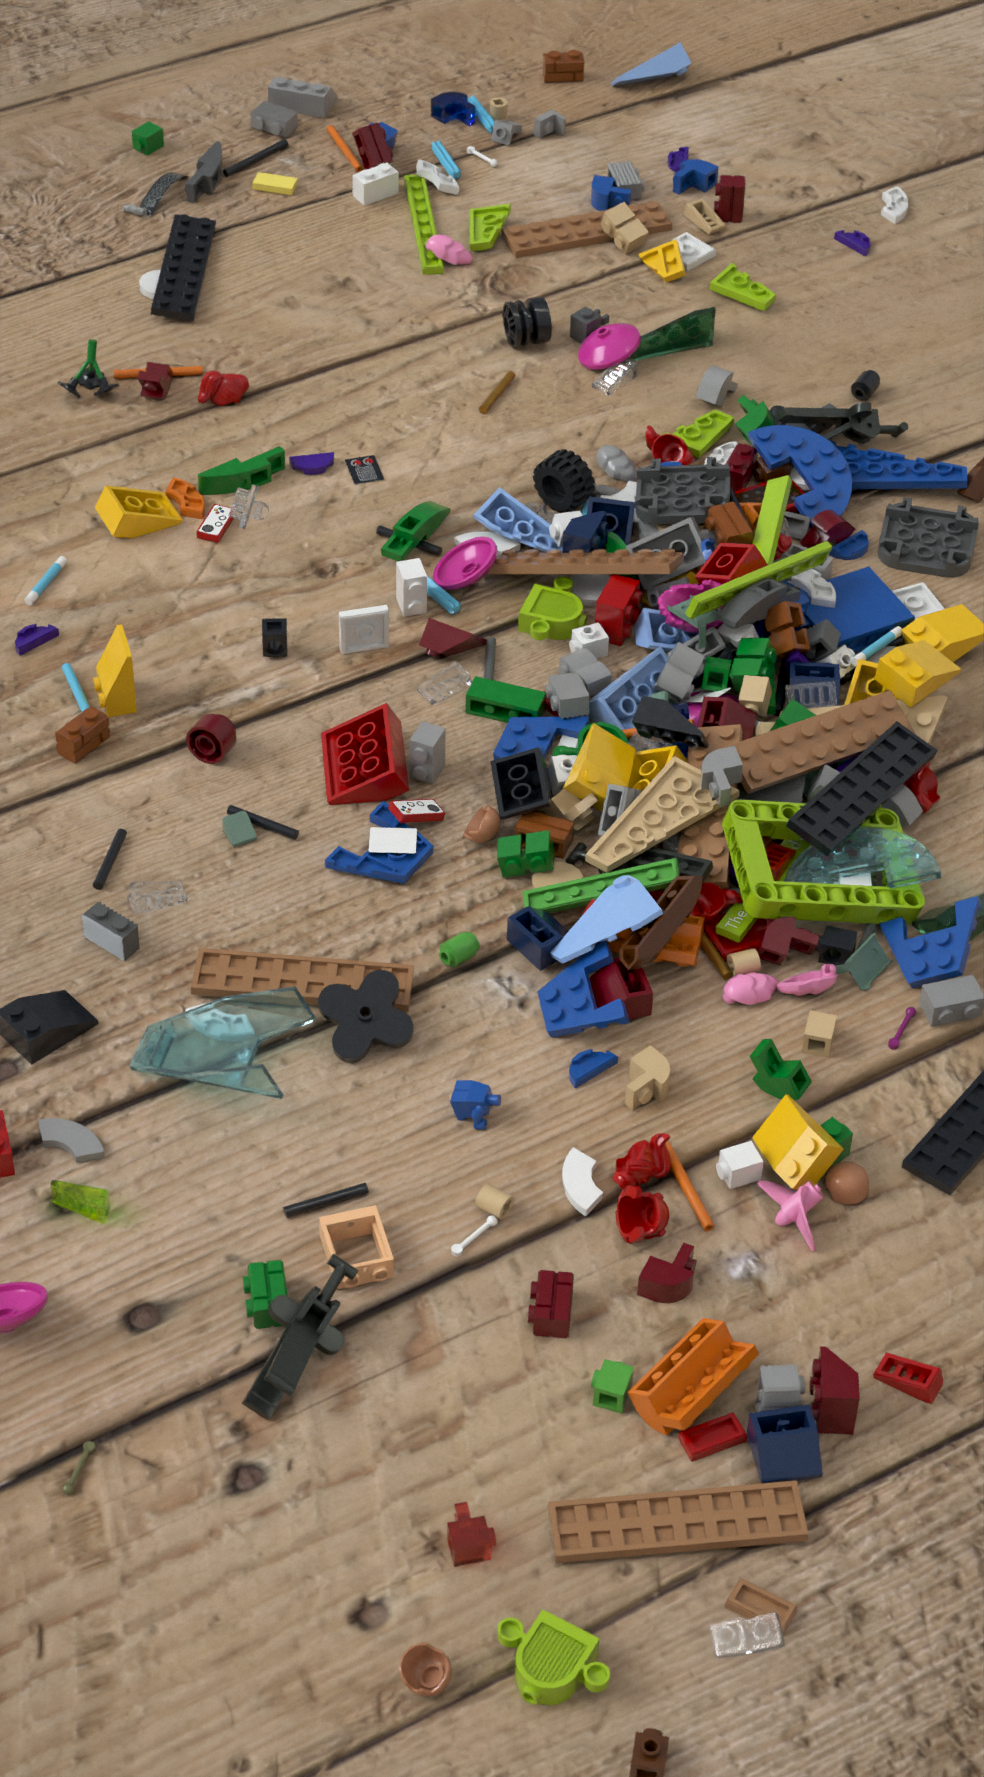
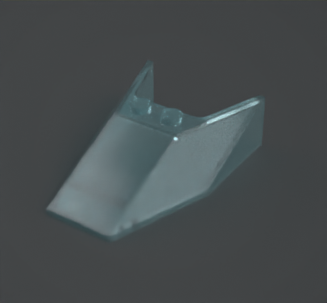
[129,986,315,1099]

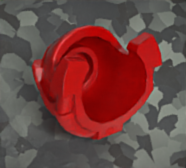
[615,1186,670,1244]

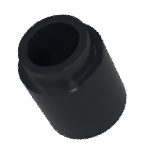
[851,370,880,401]

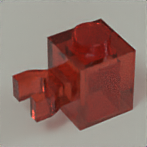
[447,1502,496,1567]

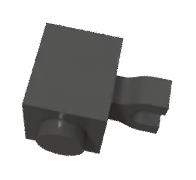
[570,306,609,344]

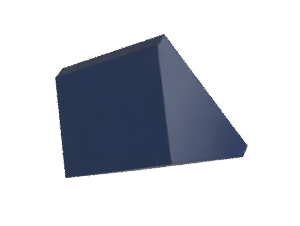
[587,496,635,546]

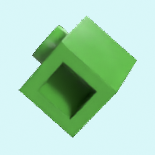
[591,1359,634,1414]

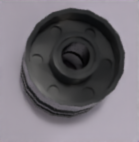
[503,296,552,348]

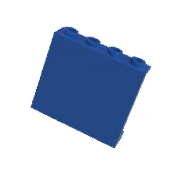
[798,567,915,654]

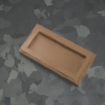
[725,1577,798,1636]

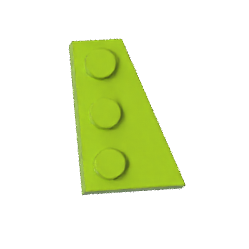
[469,203,512,251]
[710,263,776,311]
[662,410,734,458]

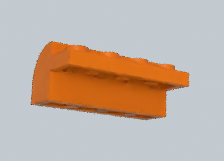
[594,915,705,967]
[627,1318,759,1435]

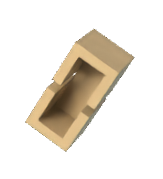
[601,202,649,255]

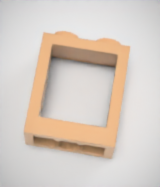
[319,1205,394,1290]

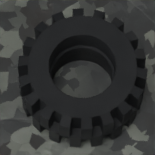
[533,449,595,513]

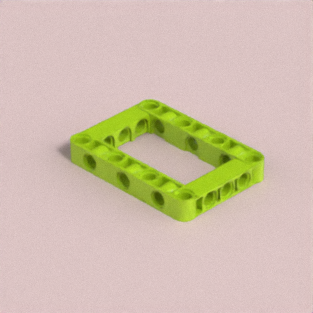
[722,800,925,925]

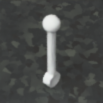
[467,146,498,167]
[451,1215,498,1257]

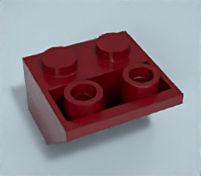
[697,696,757,741]
[589,958,653,1019]
[809,1346,860,1435]

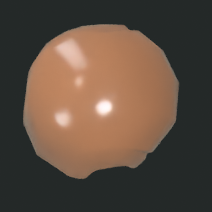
[463,805,501,844]
[825,1161,869,1205]
[398,1642,453,1697]

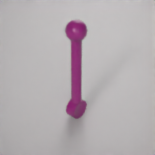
[888,1007,916,1050]

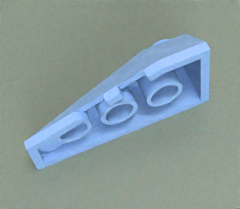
[611,42,692,86]
[473,487,563,553]
[634,608,719,651]
[589,646,668,730]
[550,875,663,964]

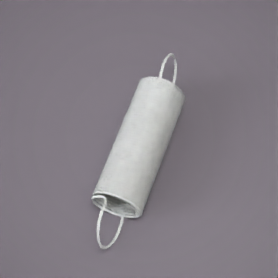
[119,203,151,218]

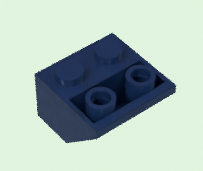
[562,511,609,553]
[787,662,840,709]
[507,906,568,971]
[747,1405,823,1484]

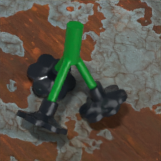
[57,339,119,398]

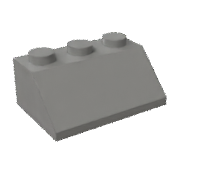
[268,77,337,118]
[625,517,705,590]

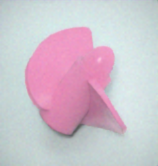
[757,1180,824,1252]

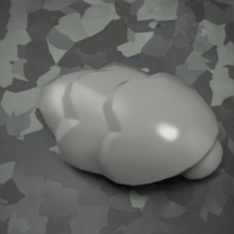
[596,445,637,482]

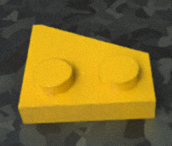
[639,239,686,283]

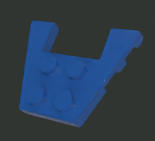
[493,716,590,794]
[325,801,433,884]
[880,896,982,989]
[537,941,630,1037]

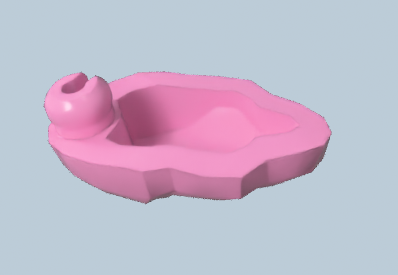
[426,235,472,265]
[777,964,837,996]
[722,972,778,1005]

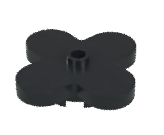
[318,970,414,1062]

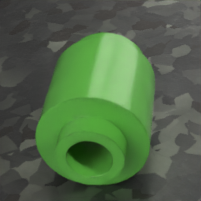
[439,932,480,967]

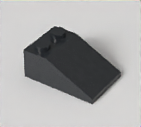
[490,747,551,820]
[0,990,99,1065]

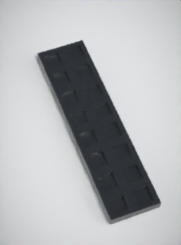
[151,214,216,321]
[786,721,938,857]
[902,1070,984,1195]

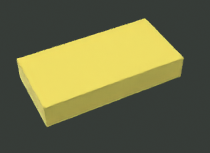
[252,172,298,195]

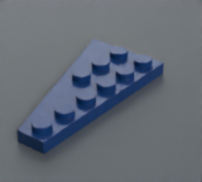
[829,440,967,490]

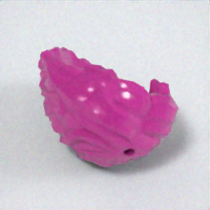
[657,580,725,633]

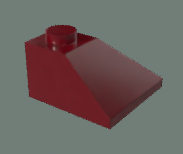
[419,618,487,658]

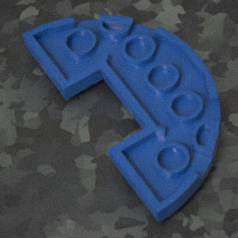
[748,425,852,528]

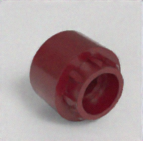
[186,714,237,764]

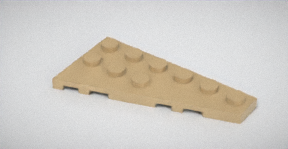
[585,756,739,873]

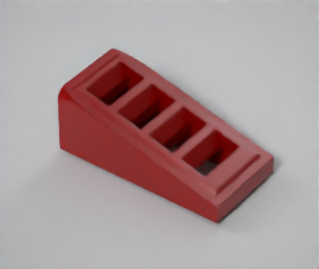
[765,843,796,881]
[873,1352,943,1404]

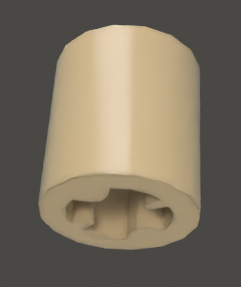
[489,97,507,120]
[727,948,761,977]
[475,1184,514,1220]

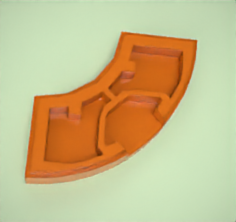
[165,477,205,519]

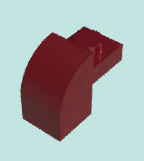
[138,362,173,400]
[799,510,855,549]
[756,916,819,965]
[637,1242,697,1303]

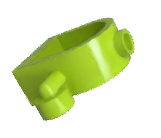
[518,576,588,641]
[497,1609,610,1705]

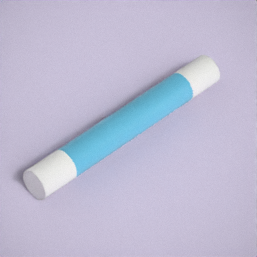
[24,556,67,606]
[851,626,902,666]

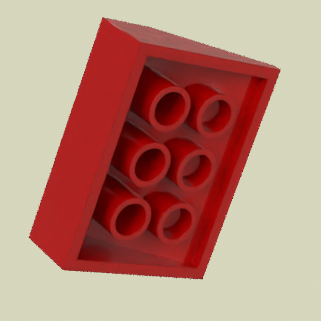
[321,703,409,805]

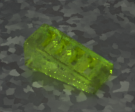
[50,1180,110,1224]

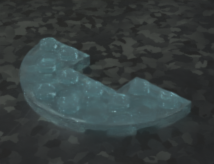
[784,827,941,889]

